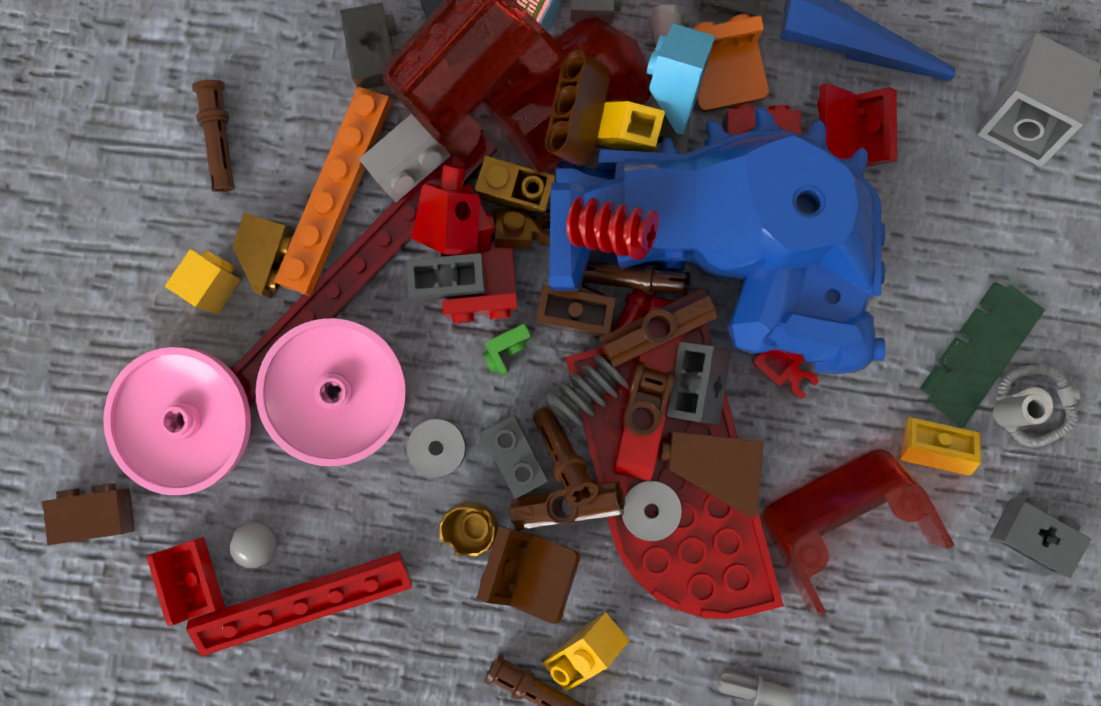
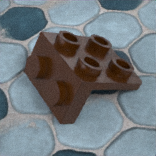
[476,526,580,624]

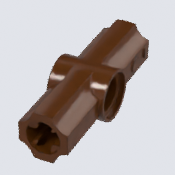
[599,288,718,368]
[509,482,626,530]

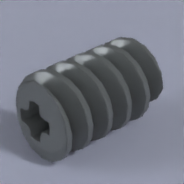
[546,354,629,434]

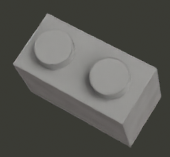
[359,112,451,202]

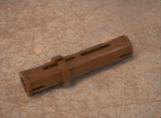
[582,261,691,296]

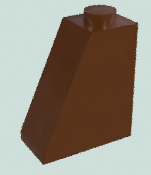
[660,432,764,518]

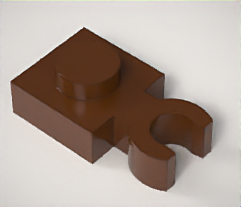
[495,209,550,248]

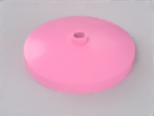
[256,318,406,466]
[103,347,251,495]

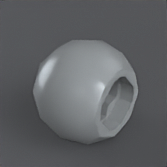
[230,522,277,568]

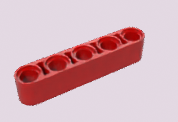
[613,296,683,481]

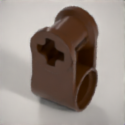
[623,361,676,437]

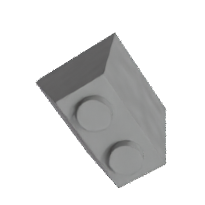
[977,32,1101,167]

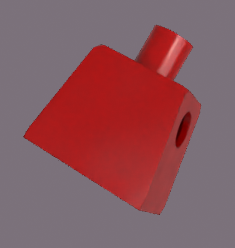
[411,165,480,255]

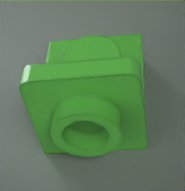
[482,323,531,377]

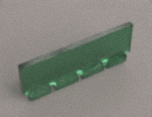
[920,282,1045,427]

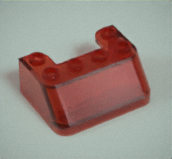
[383,0,568,163]
[480,17,653,173]

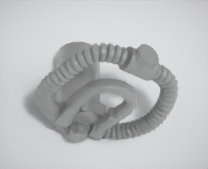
[993,364,1080,447]

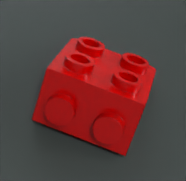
[817,83,898,167]
[441,242,519,324]

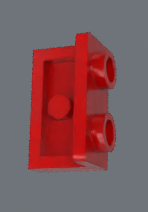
[147,537,225,626]

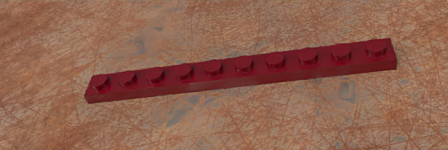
[231,123,497,406]

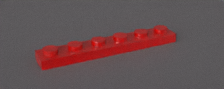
[186,552,412,657]

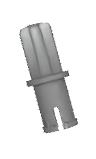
[718,671,795,706]

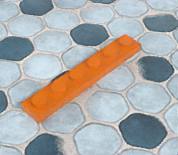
[274,86,393,297]

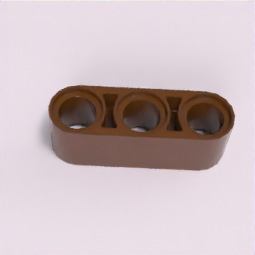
[545,50,611,166]

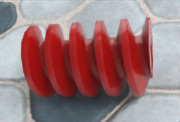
[566,196,659,260]

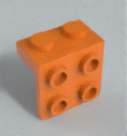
[693,14,769,112]

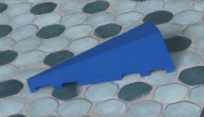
[780,0,955,81]

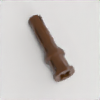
[192,80,235,192]
[533,407,599,507]
[484,652,586,706]

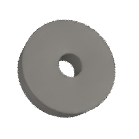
[407,419,466,477]
[622,480,682,541]

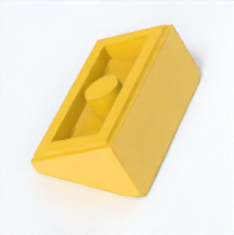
[900,417,981,475]

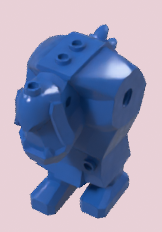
[549,107,885,374]

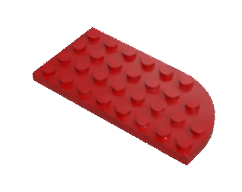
[565,323,784,619]

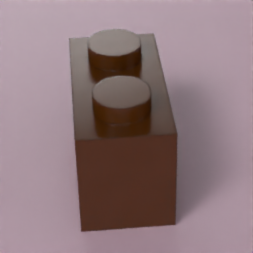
[536,285,616,337]
[42,483,135,545]

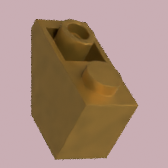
[475,156,556,212]
[232,212,294,299]

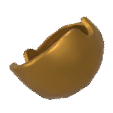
[439,501,498,556]

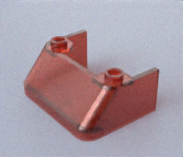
[762,449,955,616]

